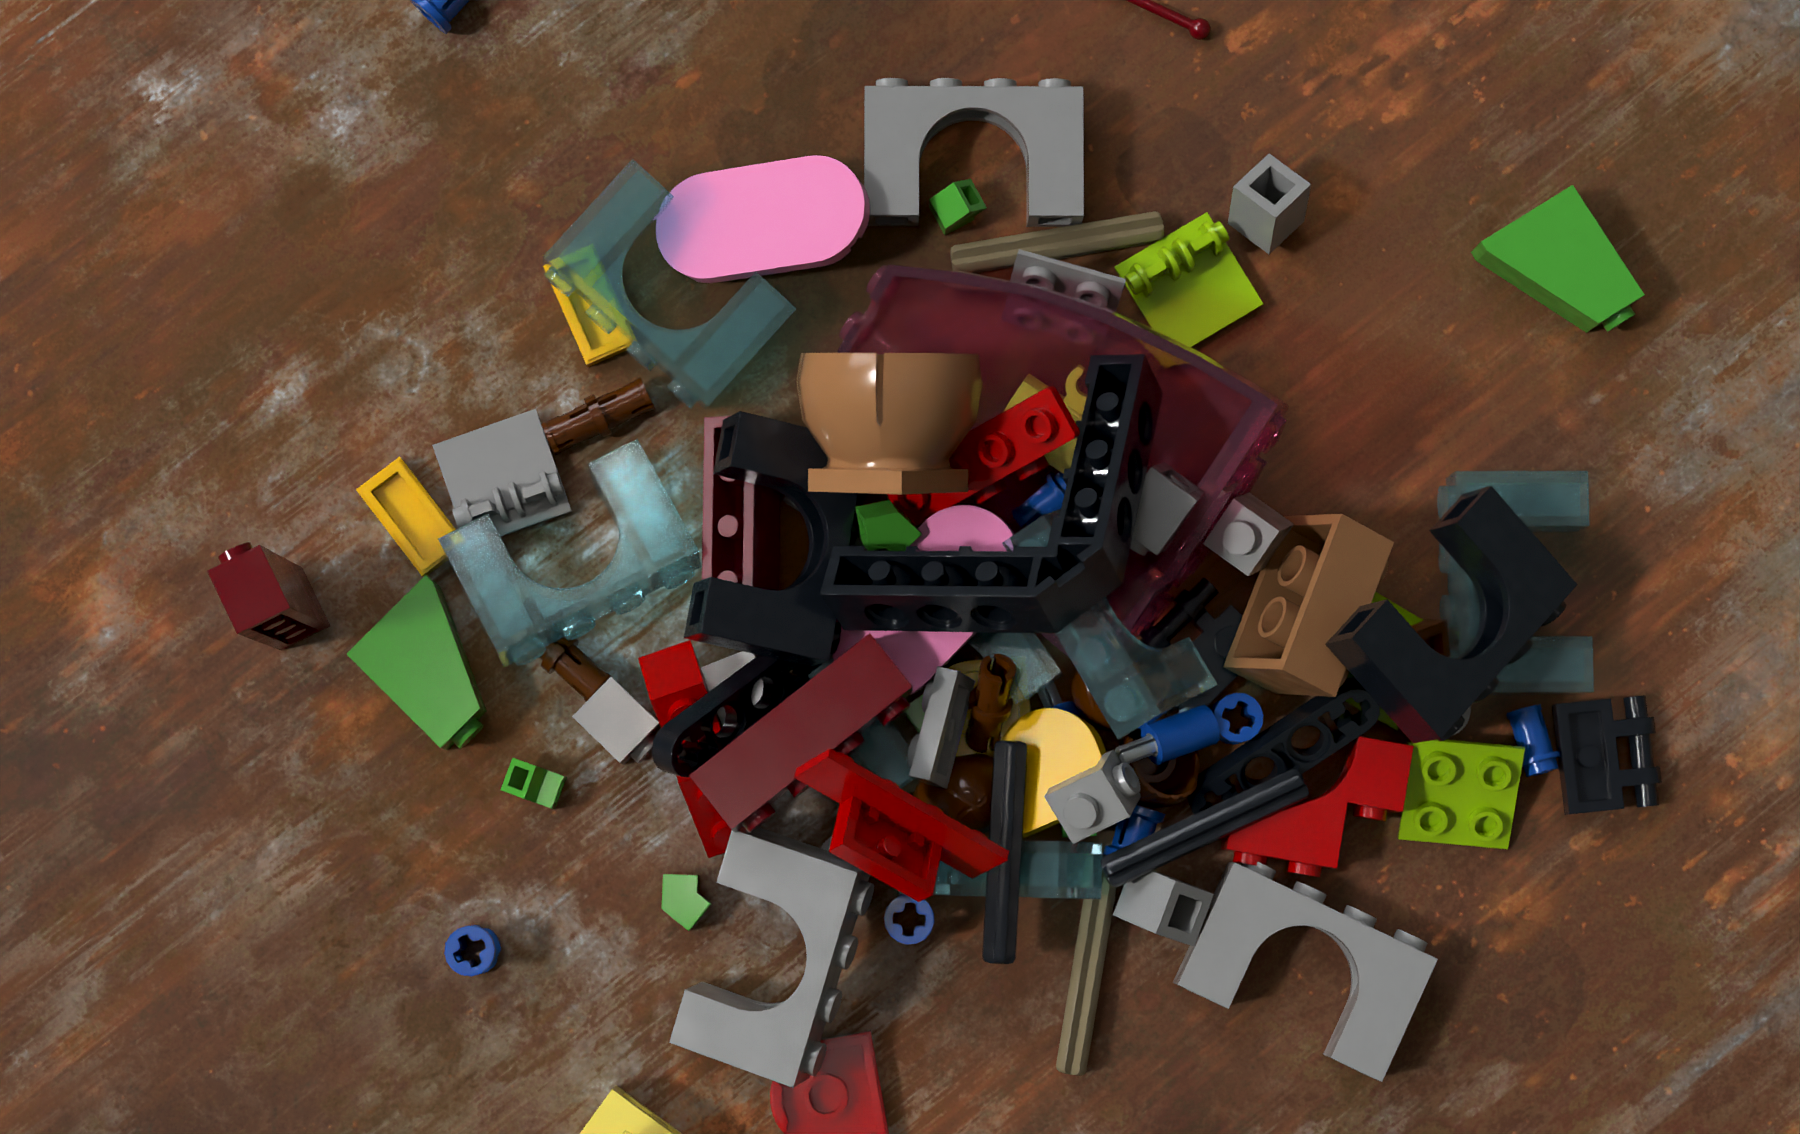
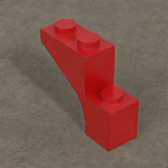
[638,640,732,858]
[1221,736,1414,878]

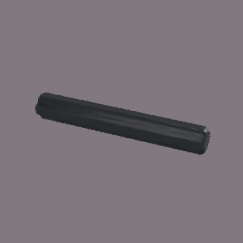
[982,740,1028,964]
[1100,769,1309,887]

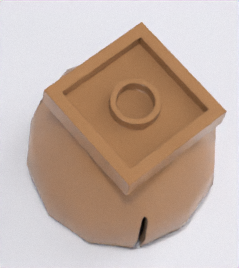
[796,353,983,495]

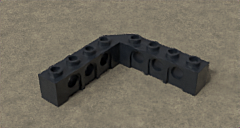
[820,354,1163,634]

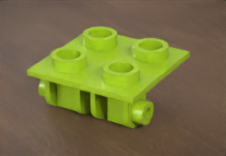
[1114,212,1264,360]
[1398,740,1525,849]

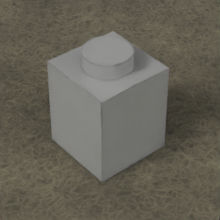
[1228,153,1311,254]
[1203,492,1294,576]
[572,677,661,765]
[1113,870,1214,947]

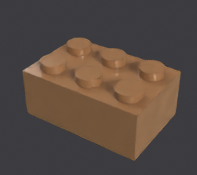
[1223,514,1394,697]

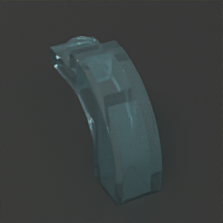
[899,841,1102,899]

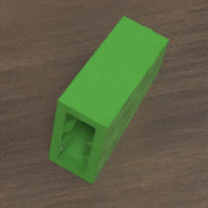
[1471,185,1645,333]
[347,575,487,750]

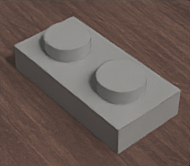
[908,666,975,789]

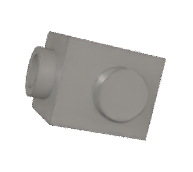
[1044,750,1141,844]

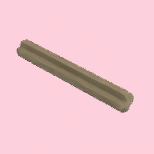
[950,211,1164,276]
[1056,855,1117,1076]

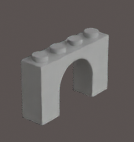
[864,78,1084,227]
[669,826,874,1088]
[1172,862,1438,1082]

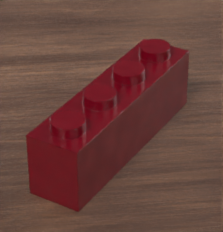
[702,414,780,590]
[207,542,330,650]
[689,633,912,833]

